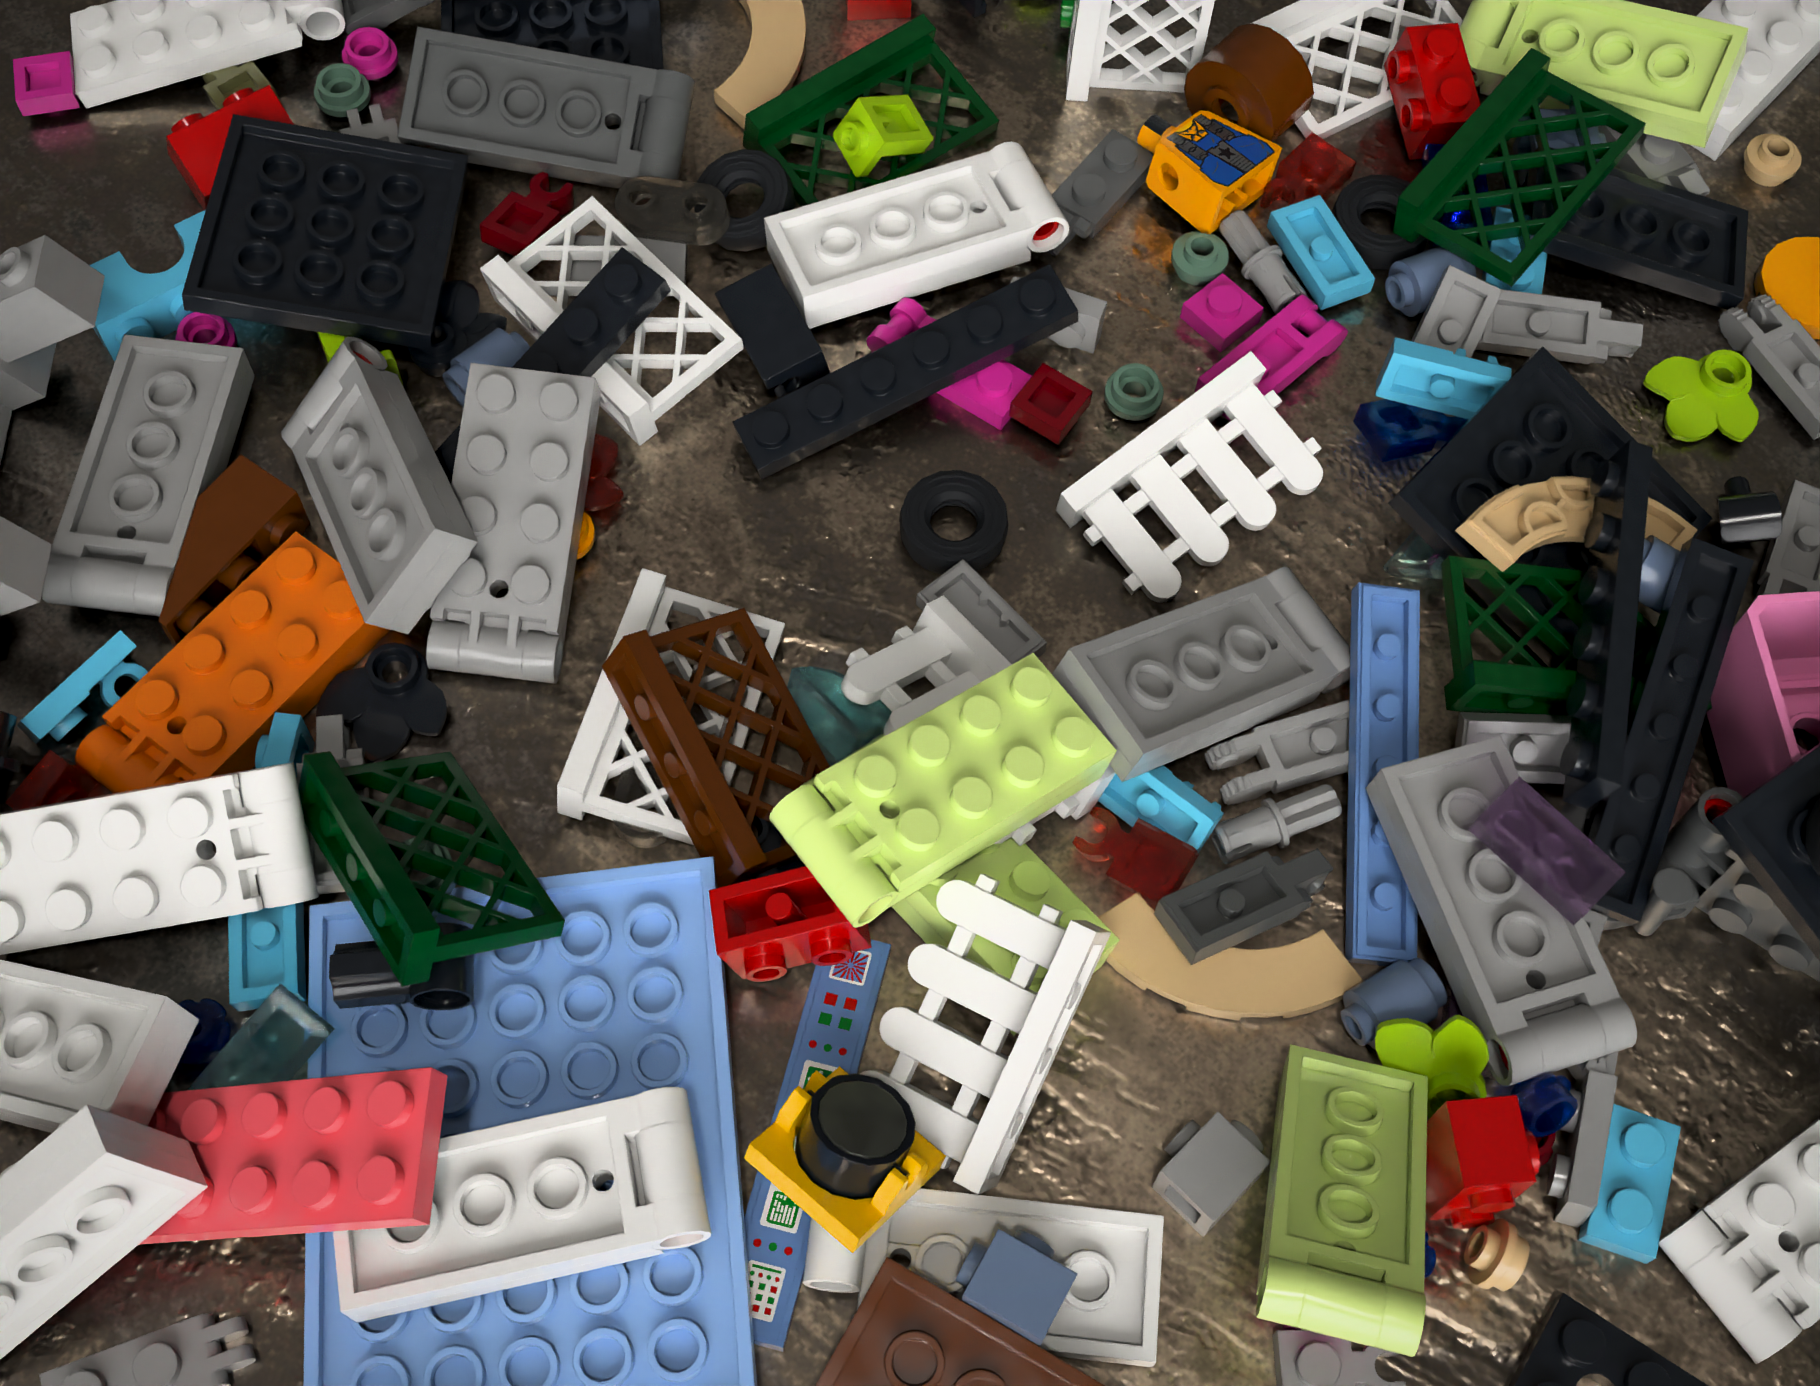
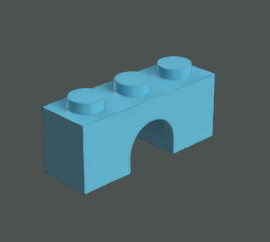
[90,210,206,361]

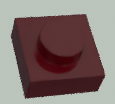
[1009,363,1093,445]

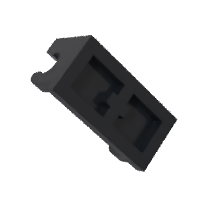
[715,263,830,399]

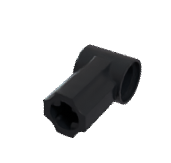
[329,923,474,1010]

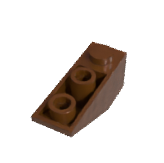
[158,455,311,647]

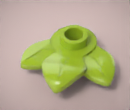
[1643,349,1759,443]
[1375,1015,1489,1118]

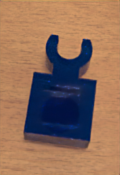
[1353,399,1468,462]

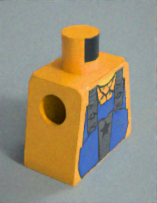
[1137,110,1282,235]

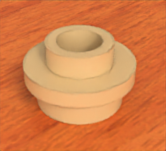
[1744,134,1802,187]
[1464,1219,1530,1291]

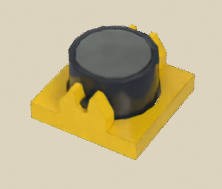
[744,1066,946,1253]

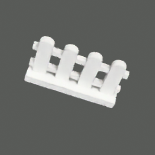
[1056,351,1323,602]
[841,595,1116,846]
[860,874,1111,1194]

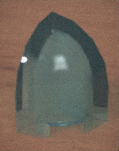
[787,666,892,767]

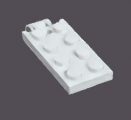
[70,0,345,109]
[803,1188,1164,1367]

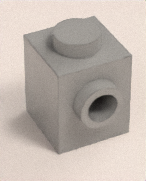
[1152,1112,1271,1237]

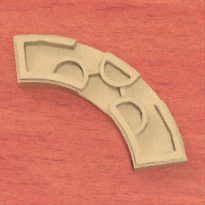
[714,0,806,129]
[1455,476,1697,572]
[1098,892,1363,1020]

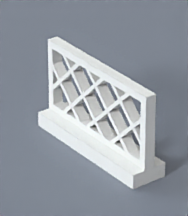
[1066,0,1215,101]
[1250,0,1463,146]
[480,196,744,446]
[557,568,785,845]

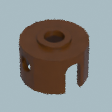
[1184,23,1314,142]

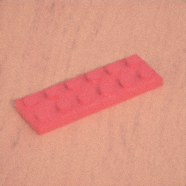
[140,1067,448,1244]

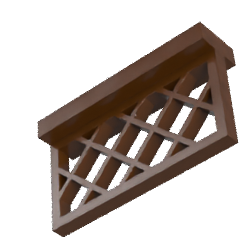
[602,608,830,888]

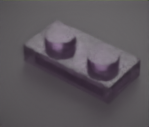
[1468,776,1625,926]

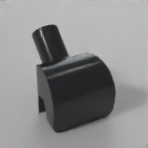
[1717,476,1782,545]

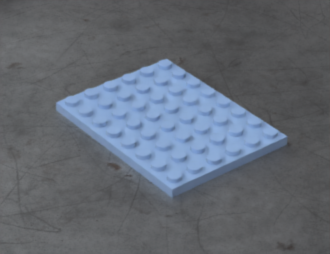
[303,856,758,1386]

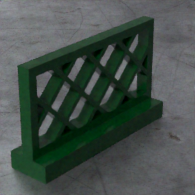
[742,13,1000,207]
[1393,48,1646,287]
[1441,556,1712,715]
[299,751,565,987]

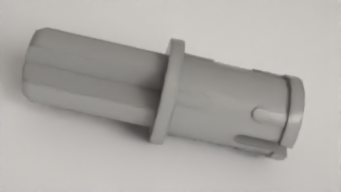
[1219,210,1307,315]
[1211,784,1342,864]

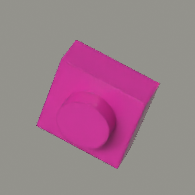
[13,51,80,116]
[1180,273,1264,353]

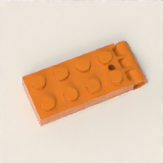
[75,531,390,793]

